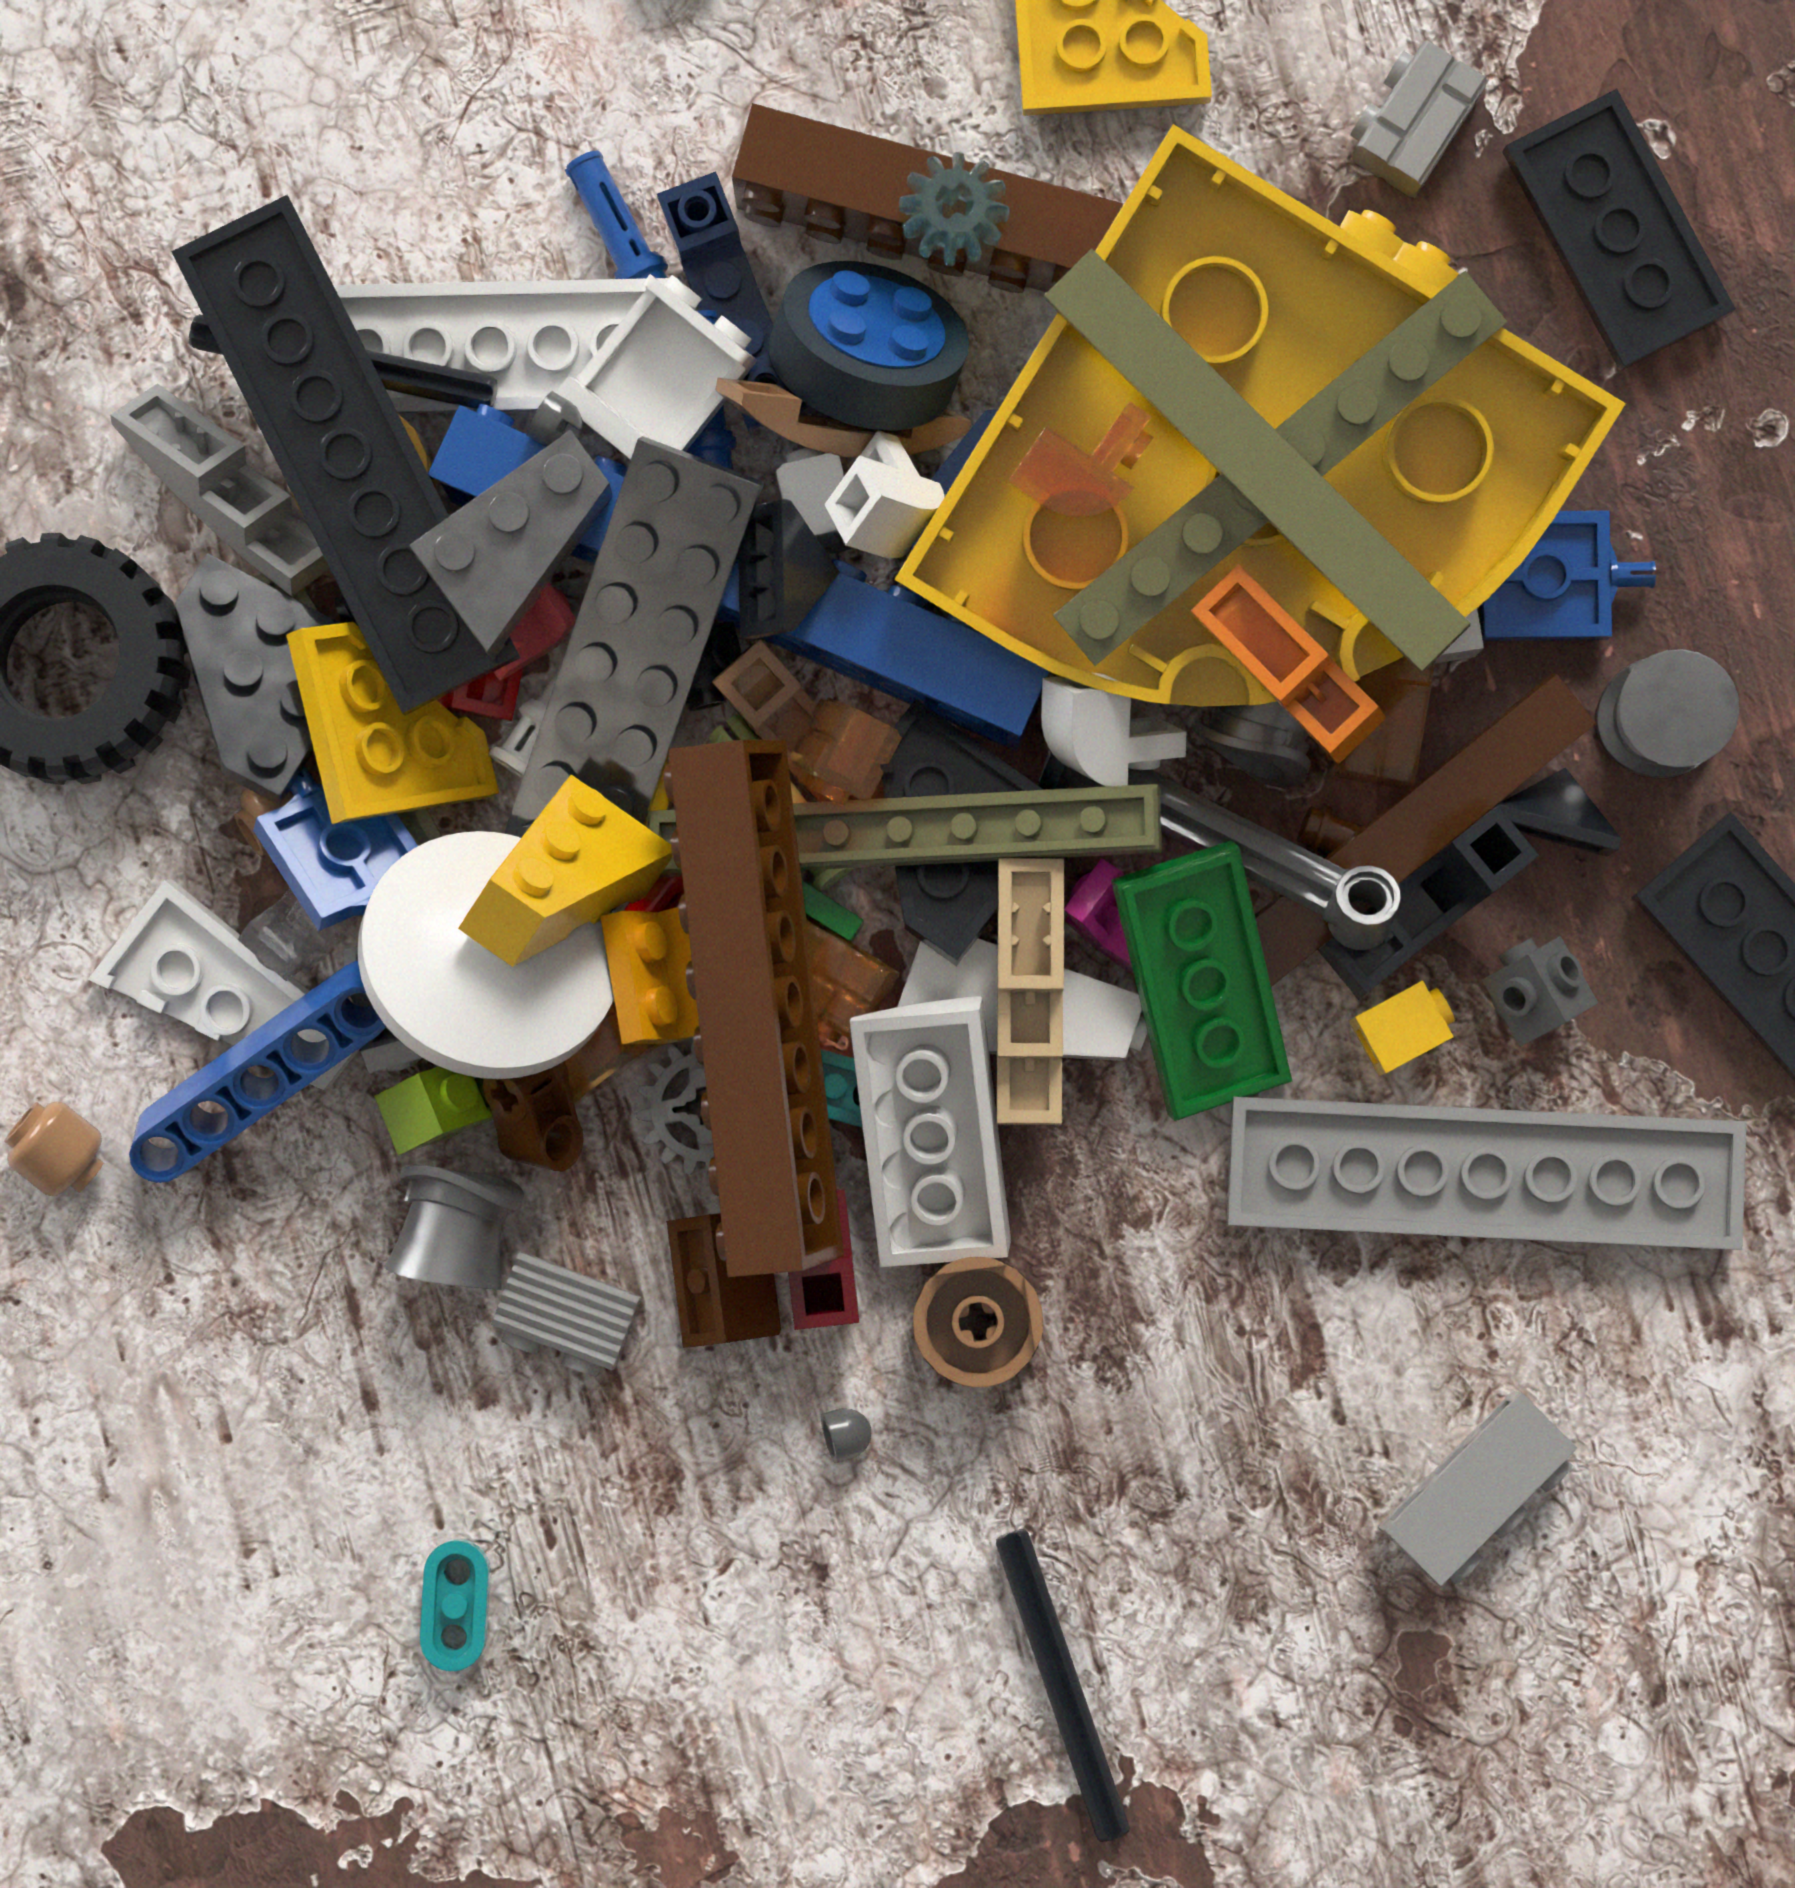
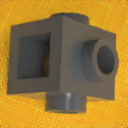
[1482,936,1598,1047]

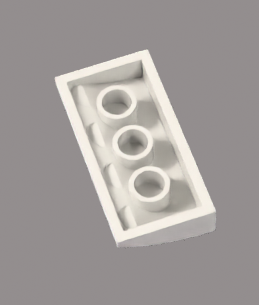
[850,996,1011,1267]

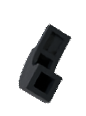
[1318,805,1539,1000]

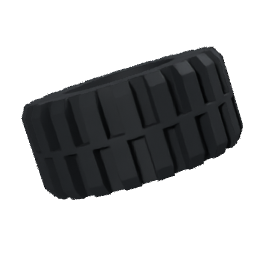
[0,533,191,785]

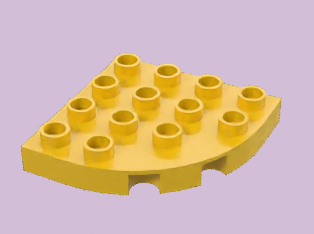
[894,124,1626,707]

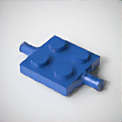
[1480,510,1656,641]
[253,766,418,932]

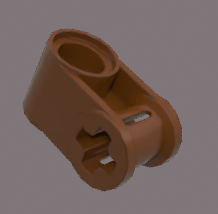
[483,1061,584,1172]

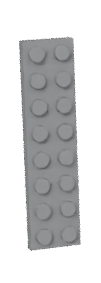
[1226,1097,1747,1250]

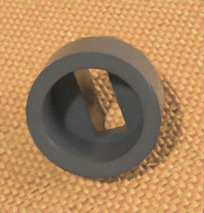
[526,391,582,447]
[821,1408,871,1464]

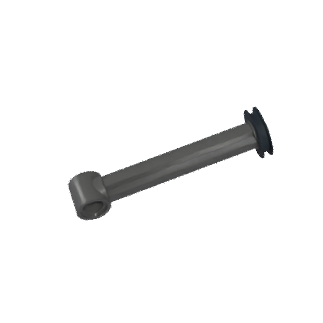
[1038,750,1401,950]

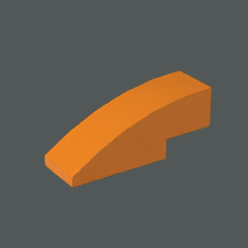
[1190,564,1386,764]

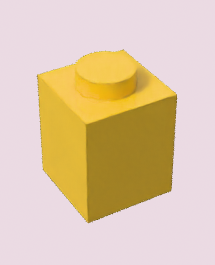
[1348,981,1455,1076]

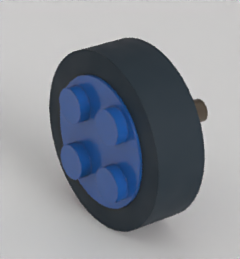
[769,261,969,430]

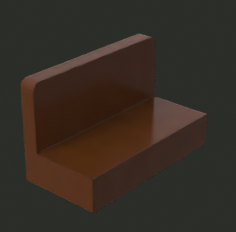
[666,1213,781,1348]

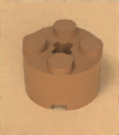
[913,1257,1043,1388]

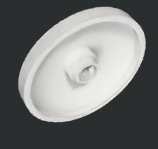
[357,831,614,1079]

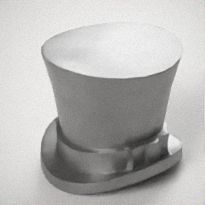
[1595,649,1739,778]
[1192,702,1311,788]
[385,1165,524,1290]

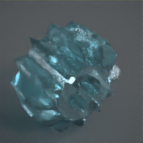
[899,152,1010,266]

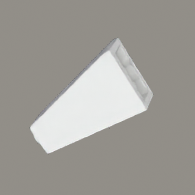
[898,939,1147,1061]

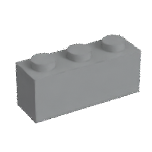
[1378,1391,1577,1587]

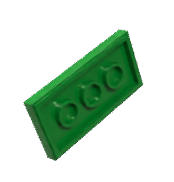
[1111,840,1292,1121]

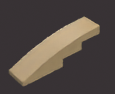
[997,858,1064,1125]

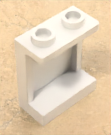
[555,274,758,459]

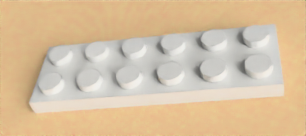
[334,278,682,413]

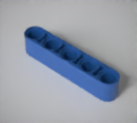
[129,961,386,1183]

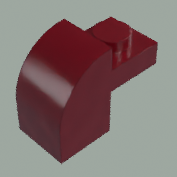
[788,1188,859,1330]

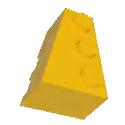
[458,775,673,967]

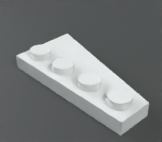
[88,879,360,1090]

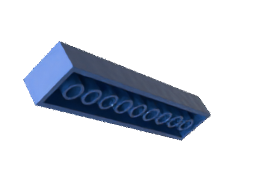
[428,404,1050,752]

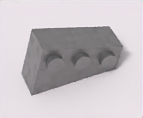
[410,430,613,661]

